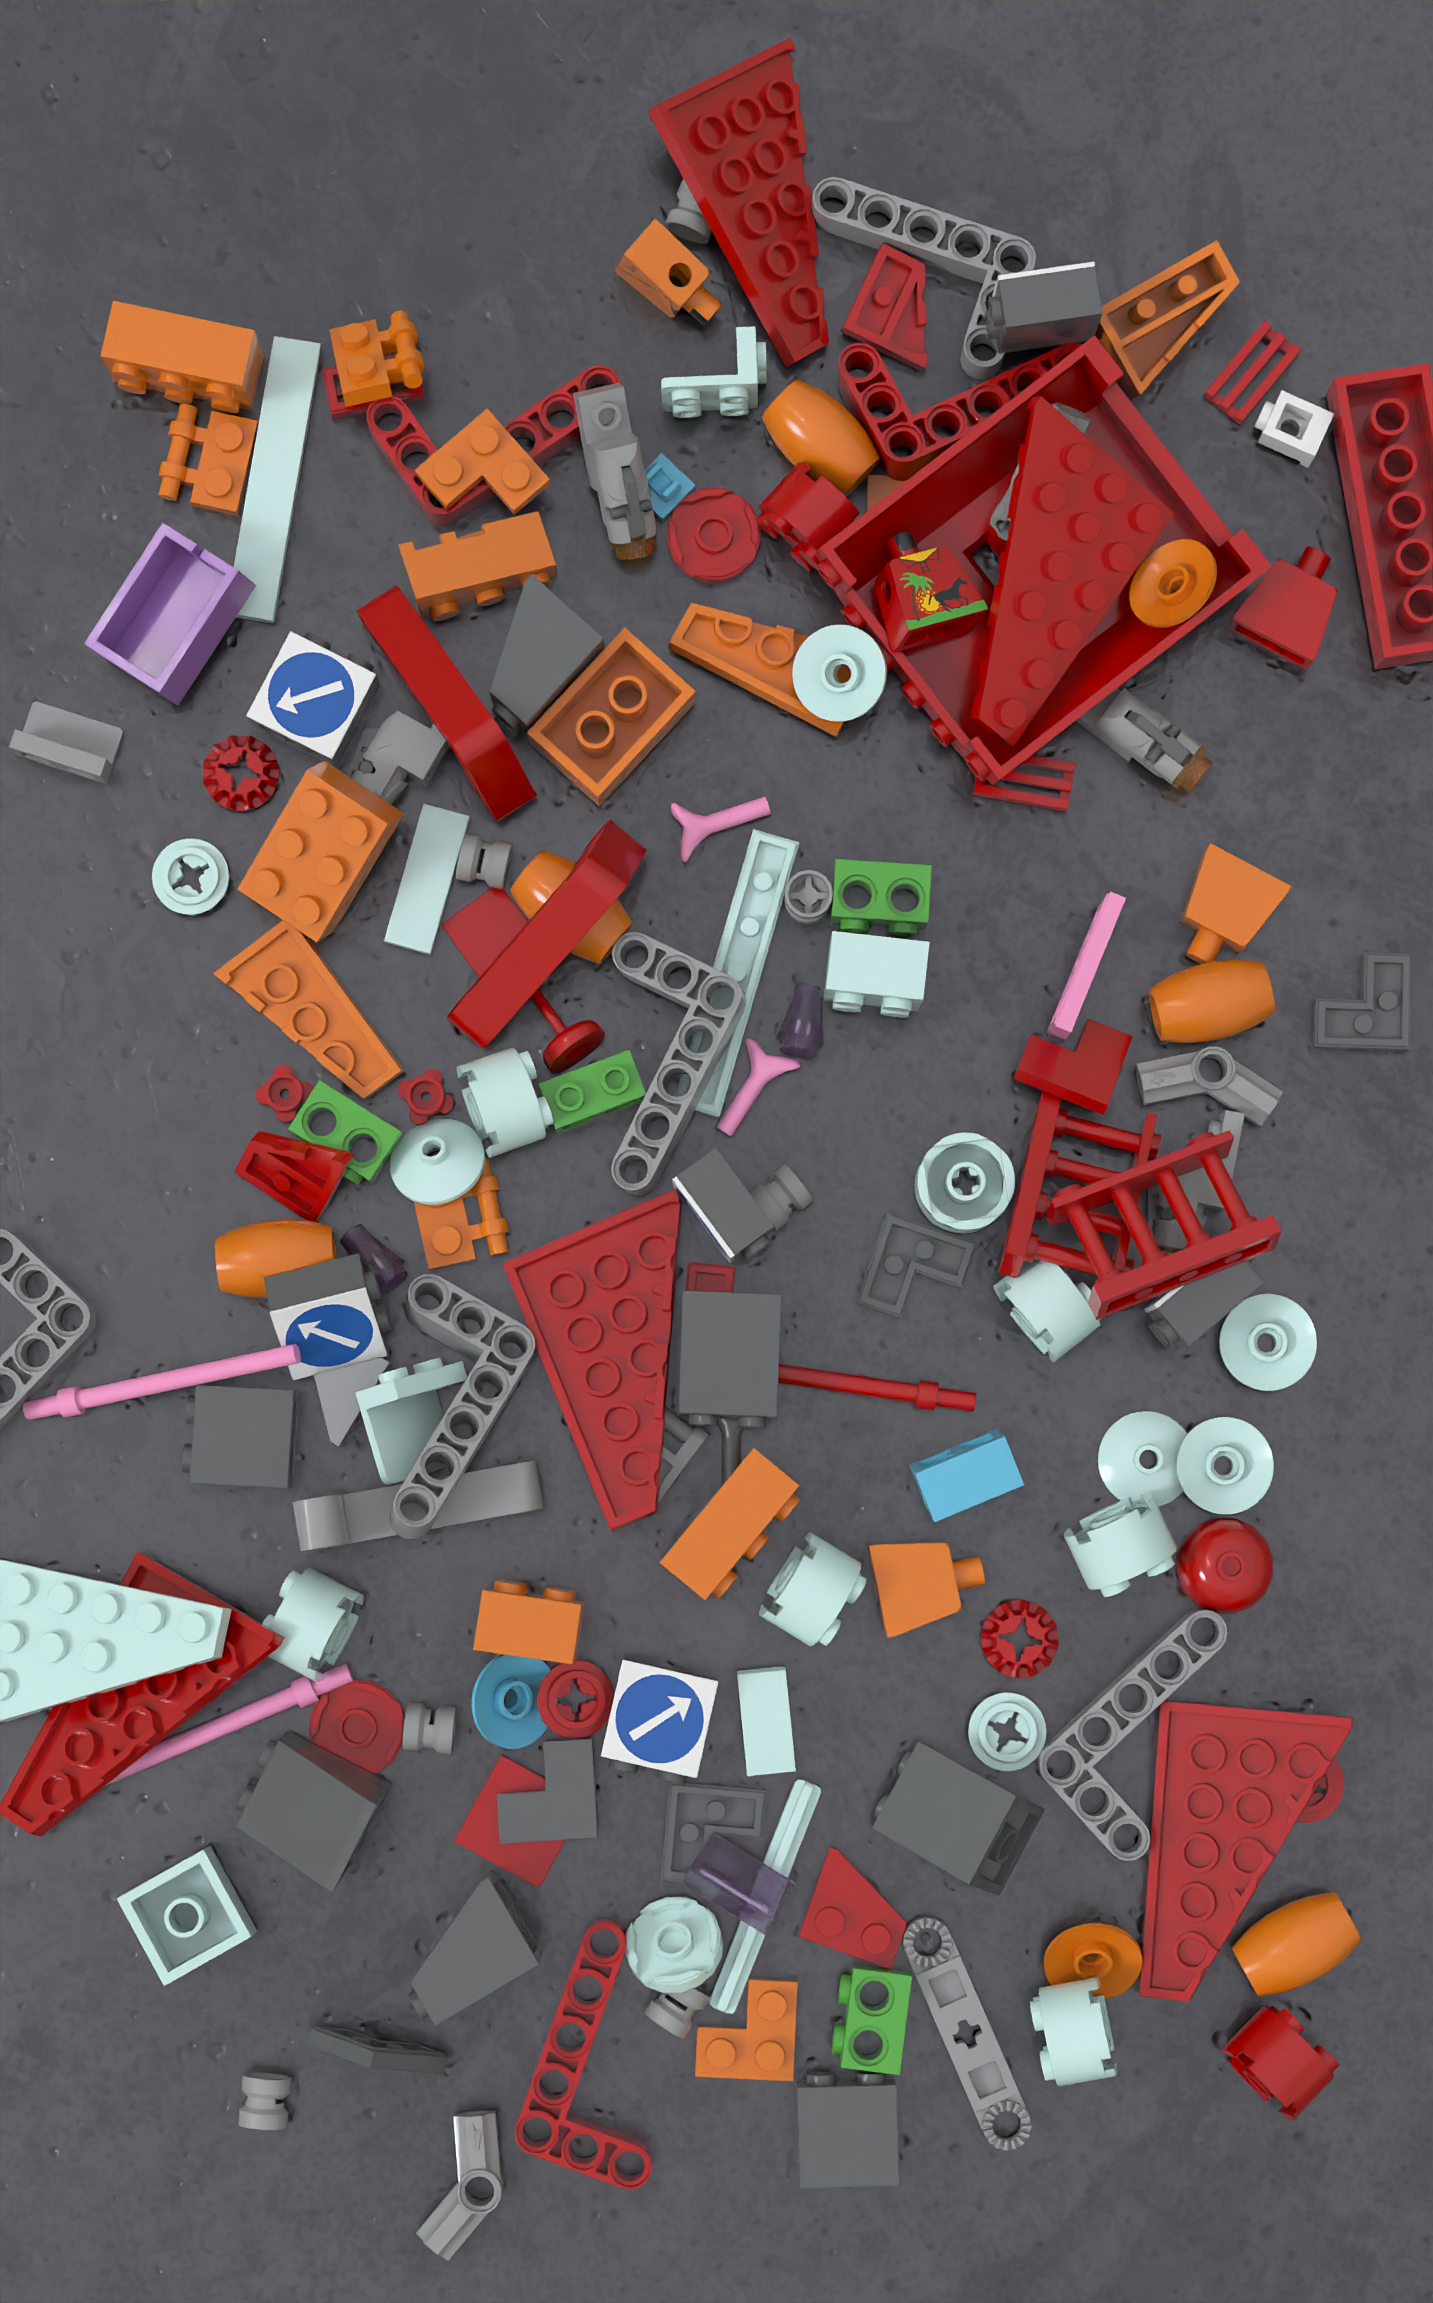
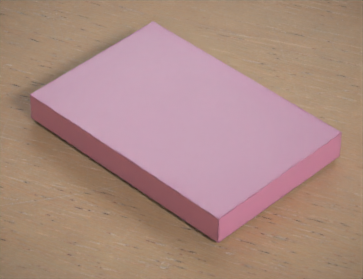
[1046,892,1126,1043]

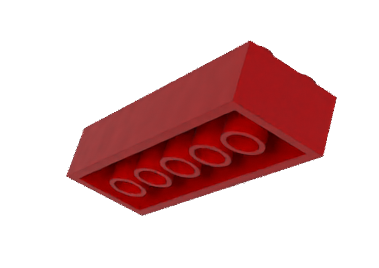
[1326,363,1433,669]

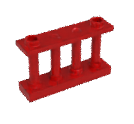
[998,1091,1161,1278]
[1047,1130,1282,1320]

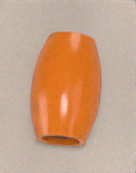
[762,379,881,496]
[510,850,633,964]
[1148,959,1275,1043]
[215,1219,337,1298]
[1232,1892,1362,1997]

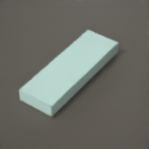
[384,803,470,956]

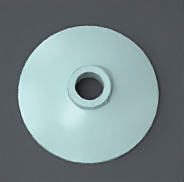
[792,625,887,722]
[390,1119,485,1205]
[1219,1294,1317,1391]
[1098,1411,1187,1507]
[1176,1417,1274,1514]

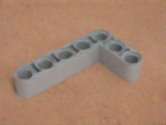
[811,177,1036,380]
[611,932,746,1196]
[0,1229,97,1430]
[390,1274,535,1539]
[292,1460,544,1552]
[1036,1609,1227,1861]

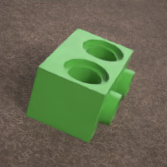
[830,859,932,936]
[539,1050,646,1134]
[288,1080,404,1185]
[832,1963,912,2075]

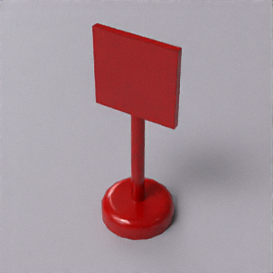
[441,887,605,1073]

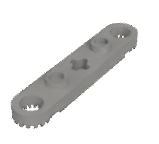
[902,1916,1032,2151]

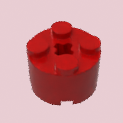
[755,462,860,572]
[1221,2006,1339,2121]

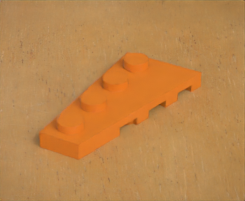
[668,603,851,737]
[213,920,405,1099]

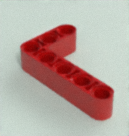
[837,343,1081,481]
[367,366,621,525]
[356,585,537,822]
[446,819,647,1049]
[515,1917,653,2190]

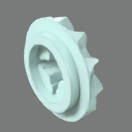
[152,839,230,916]
[968,1692,1046,1771]

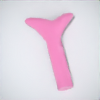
[671,796,771,863]
[716,1038,801,1137]

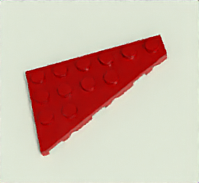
[647,38,829,367]
[971,396,1175,747]
[502,1189,682,1532]
[0,1552,285,1837]
[1139,1700,1354,2002]

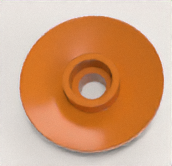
[1129,539,1217,628]
[1044,1923,1142,2000]

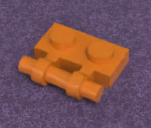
[329,310,425,407]
[158,404,259,516]
[414,1158,510,1271]

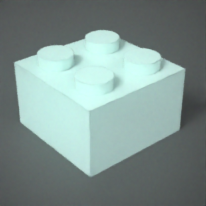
[823,931,930,1018]
[117,1845,257,1986]

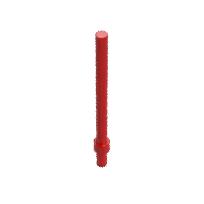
[778,1363,977,1412]

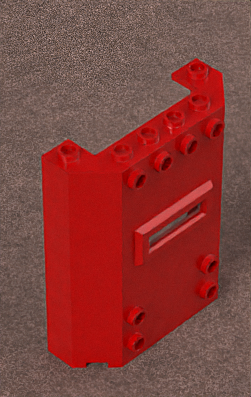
[815,335,1272,785]

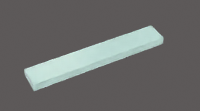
[234,336,322,624]
[675,829,799,1118]

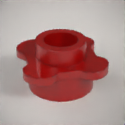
[256,1065,313,1122]
[398,1069,454,1125]

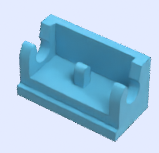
[909,1428,1024,1522]

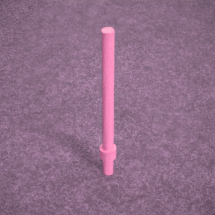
[23,1344,301,1420]
[105,1663,354,1786]

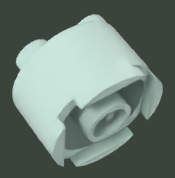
[457,1047,553,1158]
[914,1132,1015,1234]
[993,1259,1102,1362]
[1063,1493,1177,1597]
[759,1532,867,1646]
[262,1568,364,1682]
[1030,1977,1117,2087]

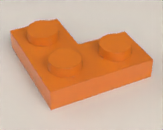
[414,408,551,515]
[695,1978,798,2081]

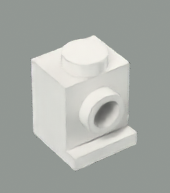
[1254,390,1334,468]

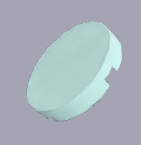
[625,1897,724,1993]

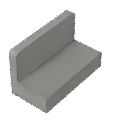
[9,701,124,785]

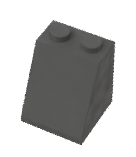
[489,574,605,740]
[679,1291,782,1428]
[235,1731,391,1892]
[872,1741,1045,1896]
[408,1869,542,2026]

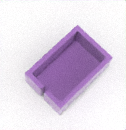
[84,523,256,706]

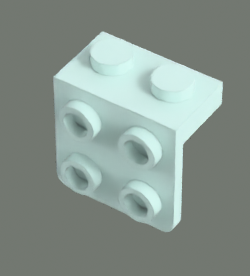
[661,326,767,418]
[355,1357,467,1485]

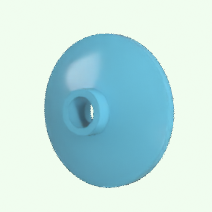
[472,1654,557,1749]

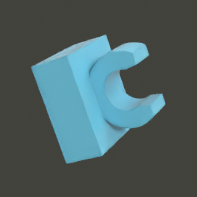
[645,453,696,523]

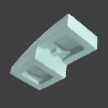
[737,1666,796,1776]

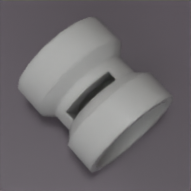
[665,180,712,244]
[456,833,513,889]
[784,870,833,924]
[749,1163,814,1231]
[402,1702,457,1755]
[644,1986,711,2039]
[238,2072,292,2130]

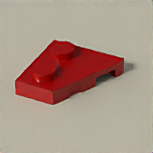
[840,243,928,372]
[234,1131,354,1222]
[798,1846,907,1970]

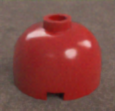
[1176,1518,1274,1614]

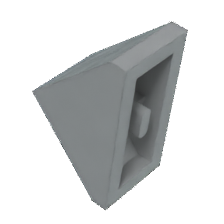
[314,1358,393,1447]

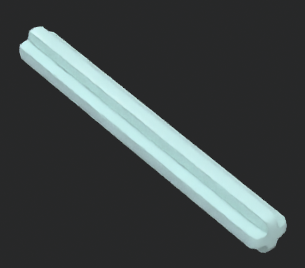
[709,1779,822,2014]

